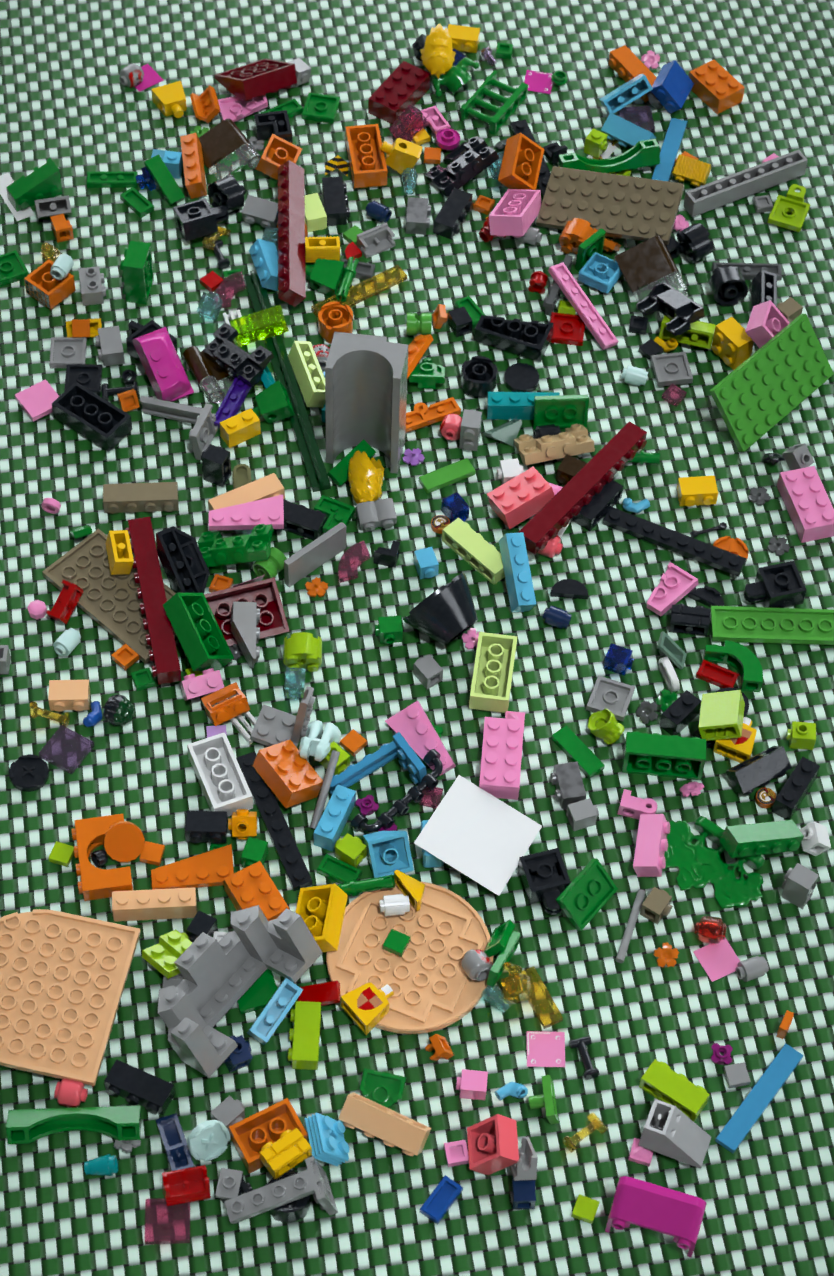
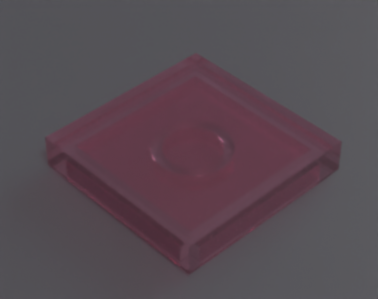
[145,1198,191,1245]

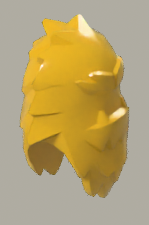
[420,24,456,79]
[348,450,384,504]

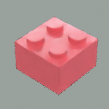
[467,1114,519,1175]

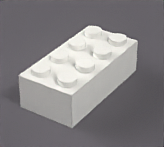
[187,732,253,817]

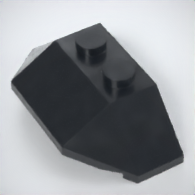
[156,526,210,594]

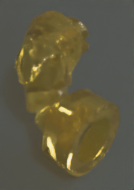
[40,242,62,262]

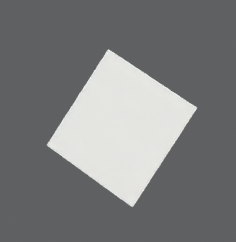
[414,775,542,896]

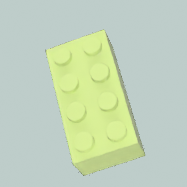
[469,632,517,713]

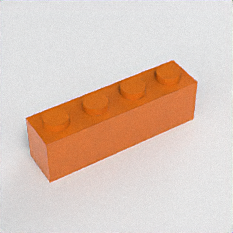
[608,45,657,102]
[180,133,207,199]

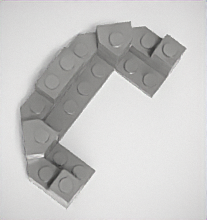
[158,905,323,1077]

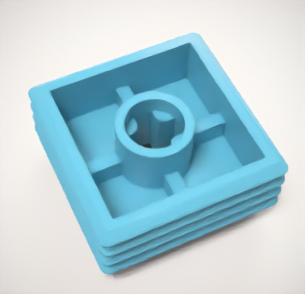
[578,252,622,293]
[304,1113,350,1166]

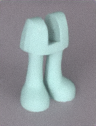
[299,720,341,762]

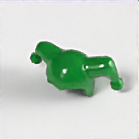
[432,57,480,97]

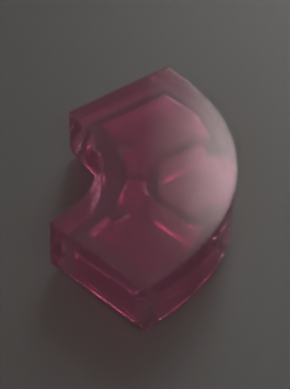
[213,271,245,310]
[338,541,370,583]

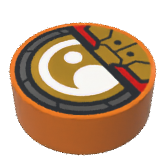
[431,515,450,534]
[755,788,776,808]

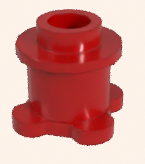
[528,271,548,294]

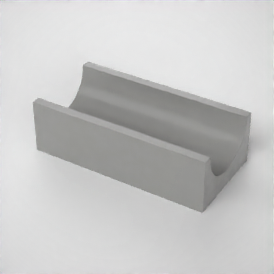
[325,334,408,474]

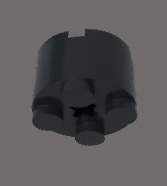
[208,175,246,213]
[677,223,714,264]
[709,266,748,307]
[461,356,497,398]
[267,1170,311,1222]

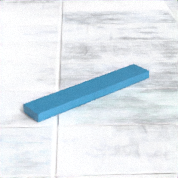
[652,118,687,182]
[715,1044,804,1154]

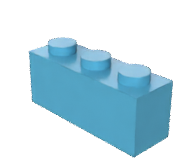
[599,74,653,114]
[601,112,656,148]
[249,239,278,291]
[314,784,356,852]
[247,978,303,1045]

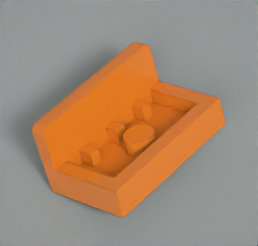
[190,85,221,123]

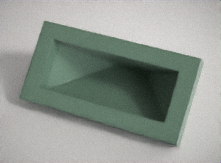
[483,419,522,446]
[657,631,687,670]

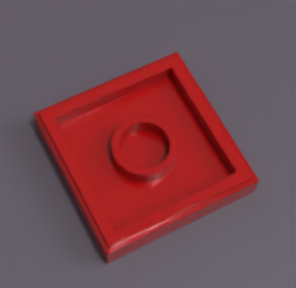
[550,312,585,346]

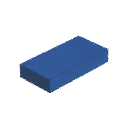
[420,1175,463,1225]

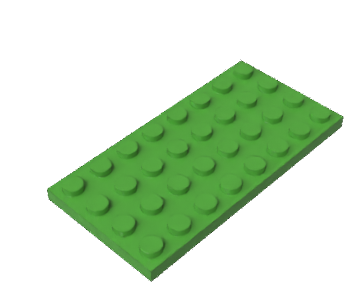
[710,314,834,452]

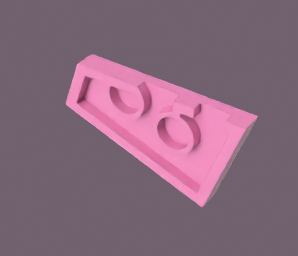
[218,96,268,122]
[646,562,699,616]

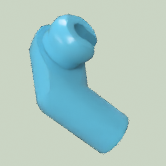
[622,498,650,513]
[495,1082,528,1101]

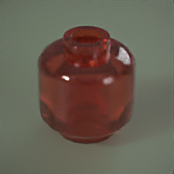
[695,916,726,944]

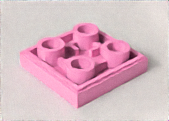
[15,379,59,422]

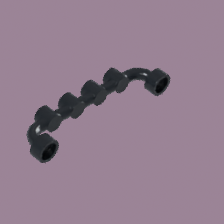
[351,749,443,833]

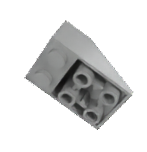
[231,602,260,668]
[638,1099,712,1169]

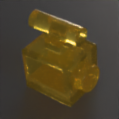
[501,962,535,1003]

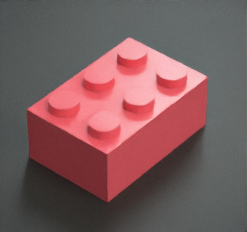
[487,467,554,529]

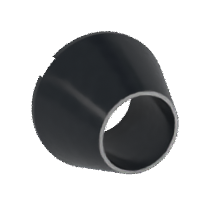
[403,573,478,646]

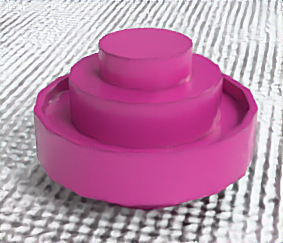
[436,128,460,150]

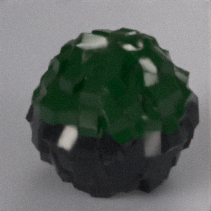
[103,694,135,726]

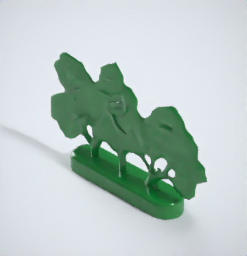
[664,816,765,908]

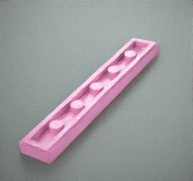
[548,263,619,350]

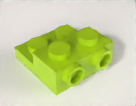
[142,929,192,979]

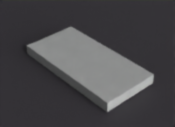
[284,522,346,587]

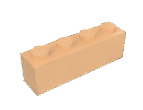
[208,473,285,511]
[112,887,197,922]
[338,1092,431,1156]

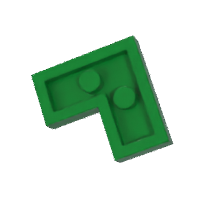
[314,495,355,533]

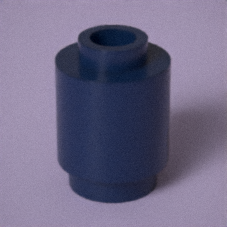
[366,201,392,223]
[542,605,572,629]

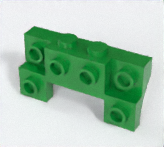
[197,524,274,567]

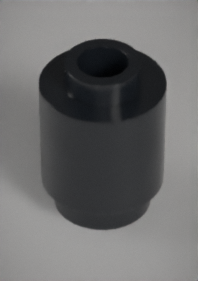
[533,424,561,439]

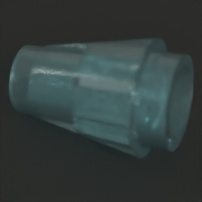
[401,168,418,194]
[481,985,512,1014]

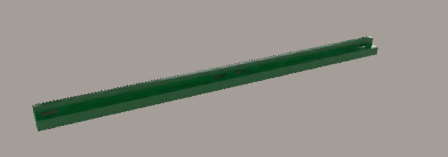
[244,270,331,492]

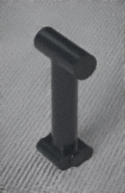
[205,240,230,270]
[101,381,139,401]
[569,1036,599,1080]

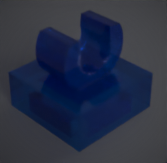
[136,167,156,191]

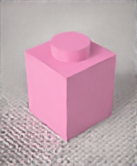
[456,1069,488,1100]

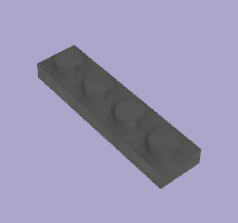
[543,255,573,316]

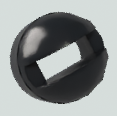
[122,369,136,385]
[91,849,109,868]

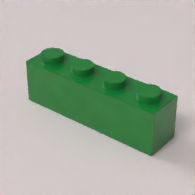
[720,820,804,858]

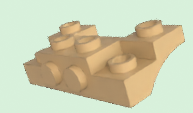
[514,424,595,465]

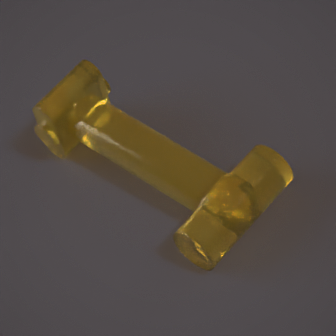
[203,226,231,250]
[30,702,70,728]
[563,1112,608,1153]

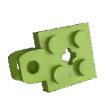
[768,184,810,232]

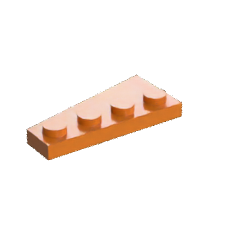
[151,844,234,890]

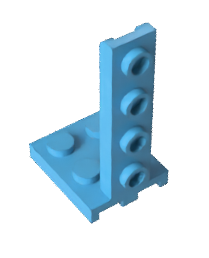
[329,732,427,795]

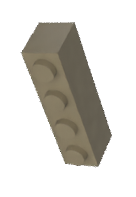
[103,482,179,514]

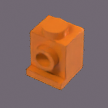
[50,214,74,243]

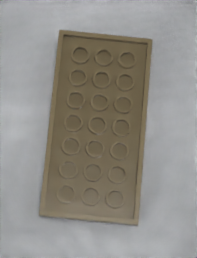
[536,166,684,245]
[42,529,178,664]

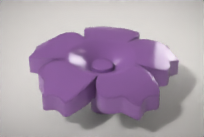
[402,448,425,466]

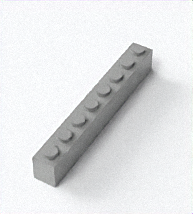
[683,149,808,217]

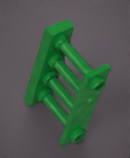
[460,70,528,135]

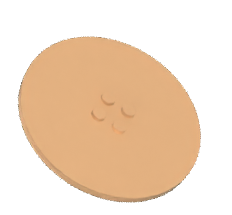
[326,881,493,1034]

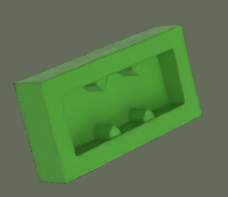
[529,1075,559,1125]

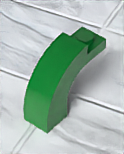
[703,640,763,692]

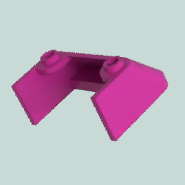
[605,1176,706,1257]

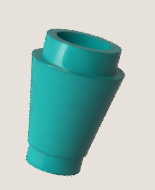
[84,1154,118,1176]

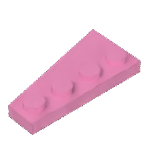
[209,495,284,531]
[385,701,456,776]

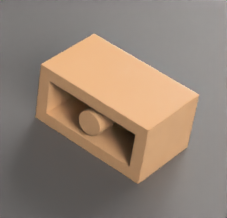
[48,680,90,712]

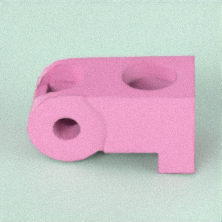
[617,789,657,820]

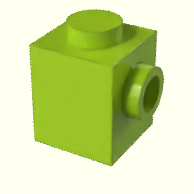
[584,128,608,159]
[786,721,816,750]
[319,741,350,776]
[334,833,367,867]

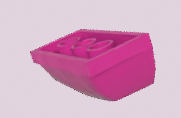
[132,327,194,402]

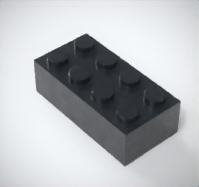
[52,382,132,452]

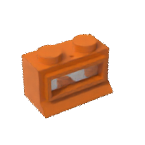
[201,682,250,726]

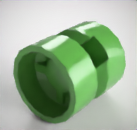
[406,313,432,336]
[252,547,287,580]

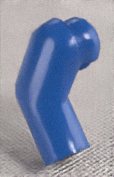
[83,701,102,727]

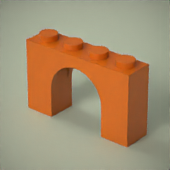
[72,814,133,901]

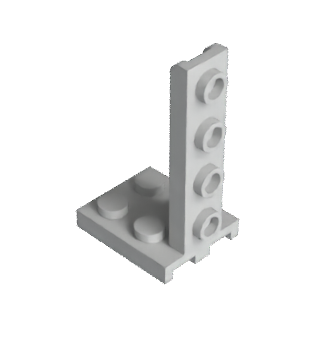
[140,396,218,461]
[250,687,316,747]
[224,1156,338,1224]

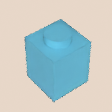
[414,547,439,579]

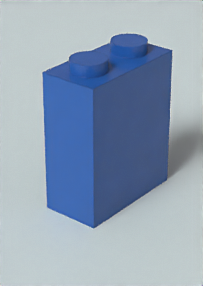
[651,60,694,114]

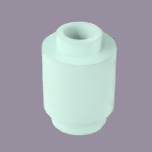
[50,254,74,280]
[621,365,648,386]
[53,628,81,656]

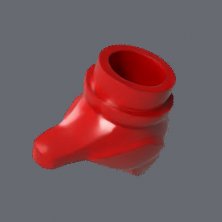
[479,217,506,242]

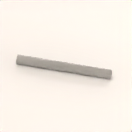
[310,750,340,829]
[616,889,646,963]

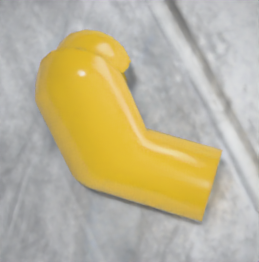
[654,336,678,352]

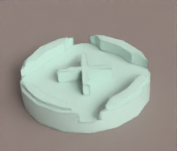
[187,1120,231,1161]

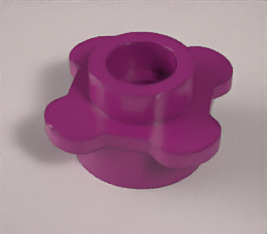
[356,795,379,816]
[711,1043,733,1065]

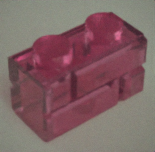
[388,104,428,142]

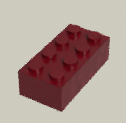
[368,61,431,126]

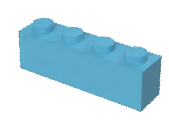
[499,532,536,612]

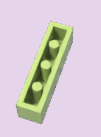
[288,341,325,407]
[442,517,505,585]

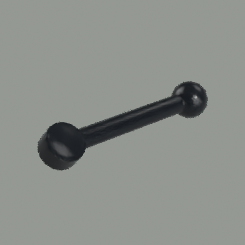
[691,522,727,538]

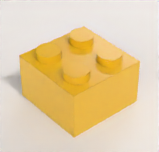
[711,317,754,370]

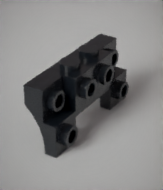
[425,136,499,197]
[636,281,705,336]
[203,323,274,388]

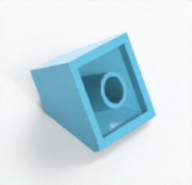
[147,149,183,179]
[363,831,414,878]

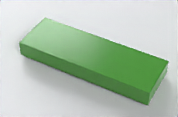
[419,458,476,494]

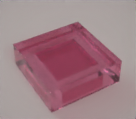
[662,384,687,407]
[419,787,443,808]

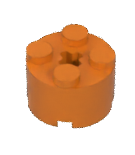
[559,218,597,254]
[318,301,353,343]

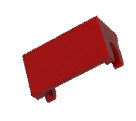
[46,580,84,625]
[162,1165,211,1206]

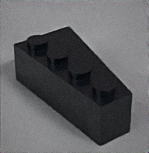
[475,315,554,362]

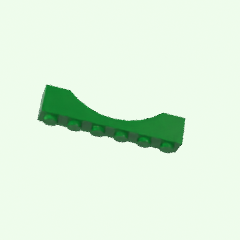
[559,138,660,173]
[6,1106,142,1144]

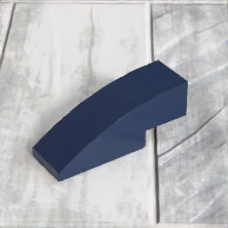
[156,1113,194,1171]

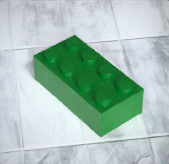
[163,593,234,671]
[622,731,706,780]

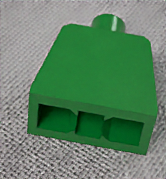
[305,258,344,298]
[252,380,295,423]

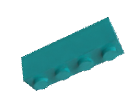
[487,392,560,420]

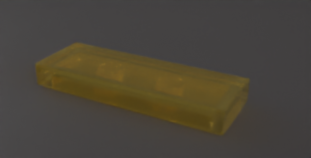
[515,966,563,1029]

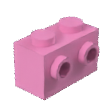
[179,668,224,701]

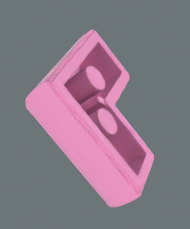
[406,106,450,136]

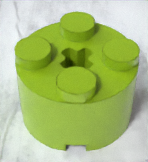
[283,632,322,672]

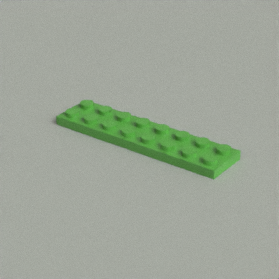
[710,606,834,645]

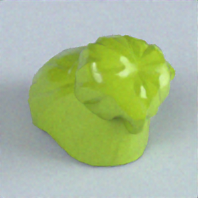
[588,708,625,745]

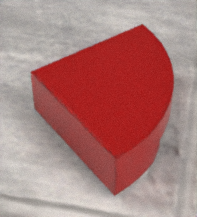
[345,242,362,260]

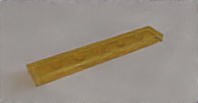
[311,265,407,318]

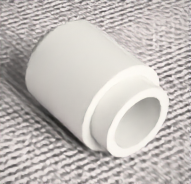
[379,894,410,916]

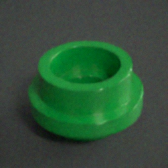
[551,71,567,86]

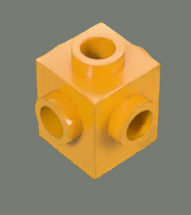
[228,809,257,839]

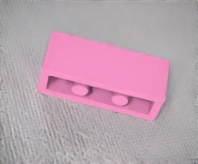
[633,814,670,877]

